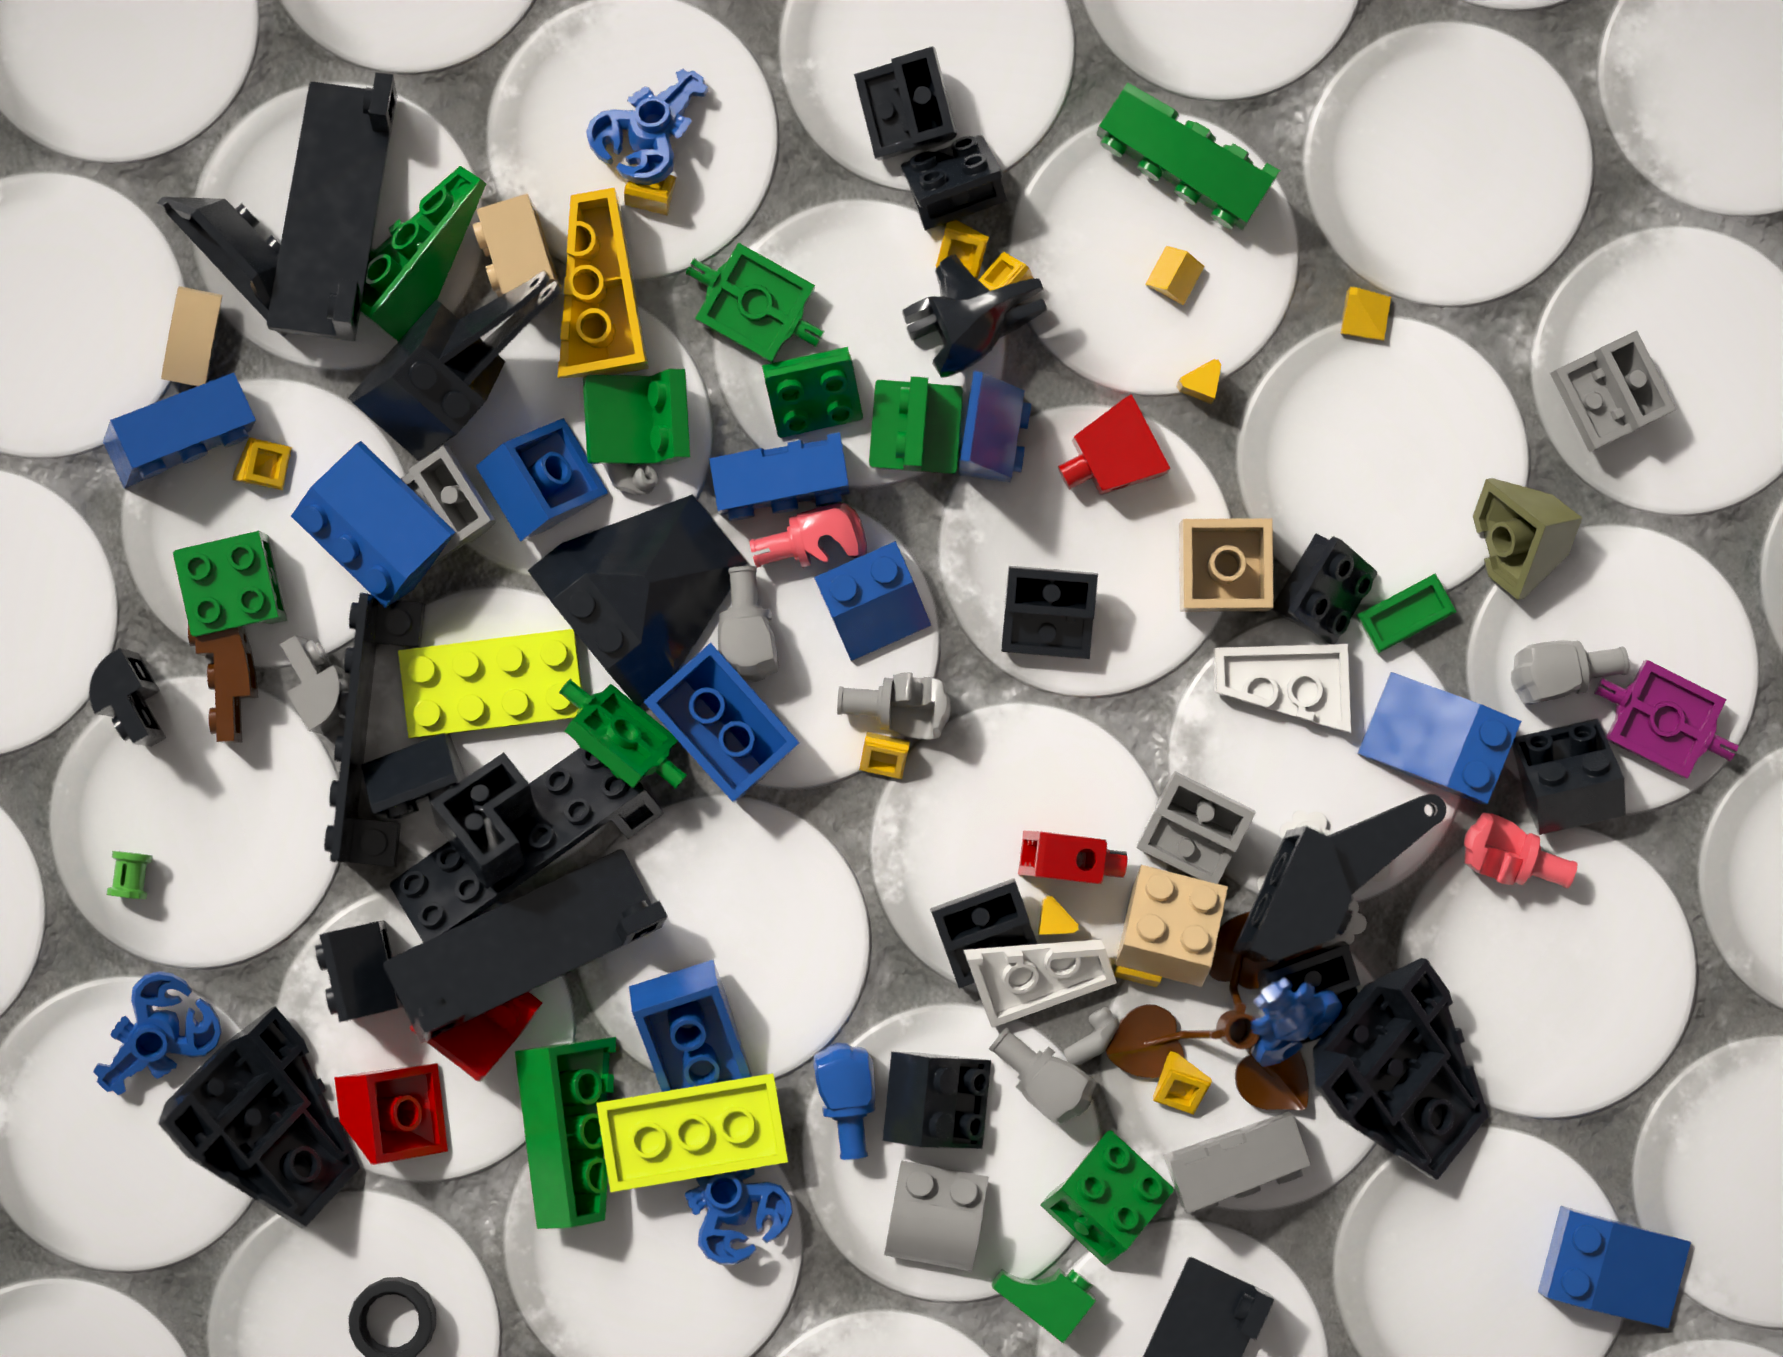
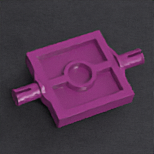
[1594,660,1739,779]

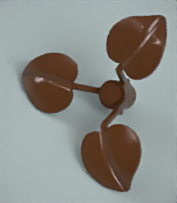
[1106,911,1309,1111]

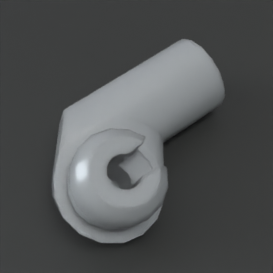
[603,464,658,495]
[1064,1007,1119,1067]

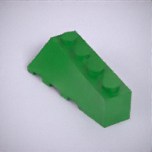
[1096,82,1280,230]
[514,1037,616,1229]

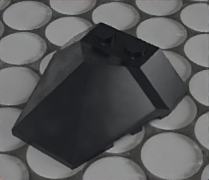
[527,494,748,707]
[1313,958,1489,1180]
[157,1006,360,1229]

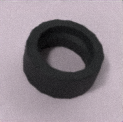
[348,1277,436,1357]

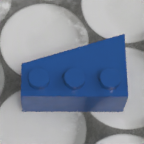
[103,373,256,489]
[709,432,850,521]

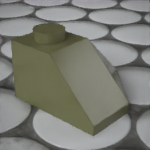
[1473,478,1583,600]

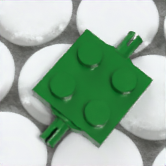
[685,242,825,363]
[559,678,687,789]

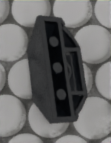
[157,197,288,337]

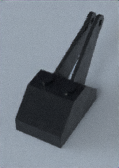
[348,271,562,460]
[1232,794,1446,963]

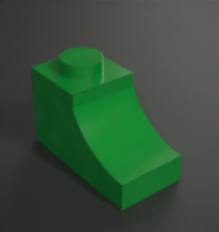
[991,1268,1096,1343]

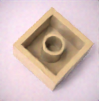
[473,193,562,297]
[1179,518,1273,612]
[1115,865,1228,987]

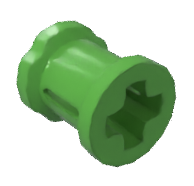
[107,851,153,900]

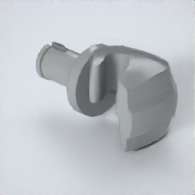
[718,566,779,682]
[1511,640,1629,705]
[837,672,951,740]
[989,1027,1097,1124]

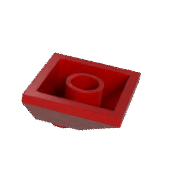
[334,1063,448,1165]

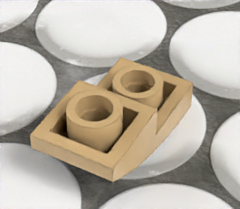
[161,286,223,386]

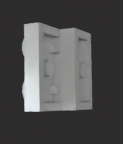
[1550,330,1677,452]
[401,445,496,567]
[280,635,350,734]
[1136,771,1256,884]
[884,1160,989,1272]

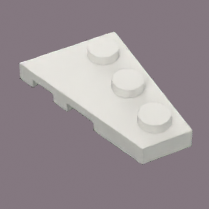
[1214,644,1351,733]
[964,939,1117,1028]

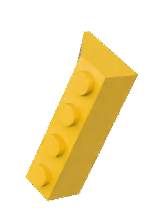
[557,188,649,378]

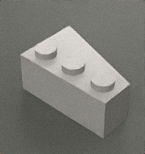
[1163,1111,1311,1214]

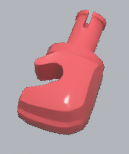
[749,502,867,568]
[1464,812,1578,889]

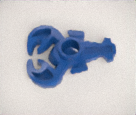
[586,68,708,185]
[93,971,222,1096]
[1251,978,1343,1066]
[685,1168,793,1265]

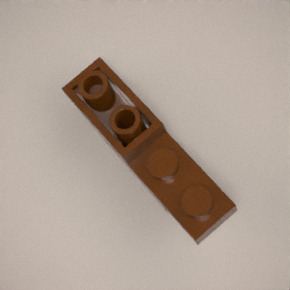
[188,625,258,743]

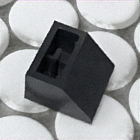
[1512,718,1626,835]
[361,733,466,820]
[315,920,402,1023]
[883,1051,991,1149]

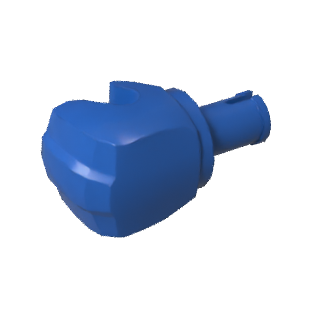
[813,1043,876,1160]

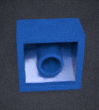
[476,418,608,542]
[814,541,931,661]

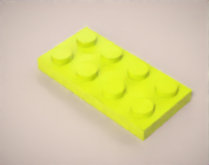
[398,629,582,739]
[596,1073,788,1192]

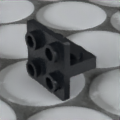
[900,135,1007,231]
[1272,534,1377,644]

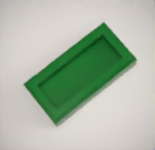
[1356,573,1456,654]

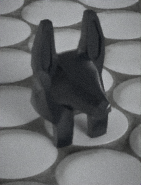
[902,254,1047,378]

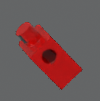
[1057,394,1171,495]
[1018,830,1128,884]

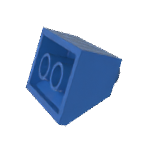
[291,441,456,608]
[644,642,800,803]

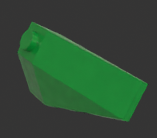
[360,166,486,341]

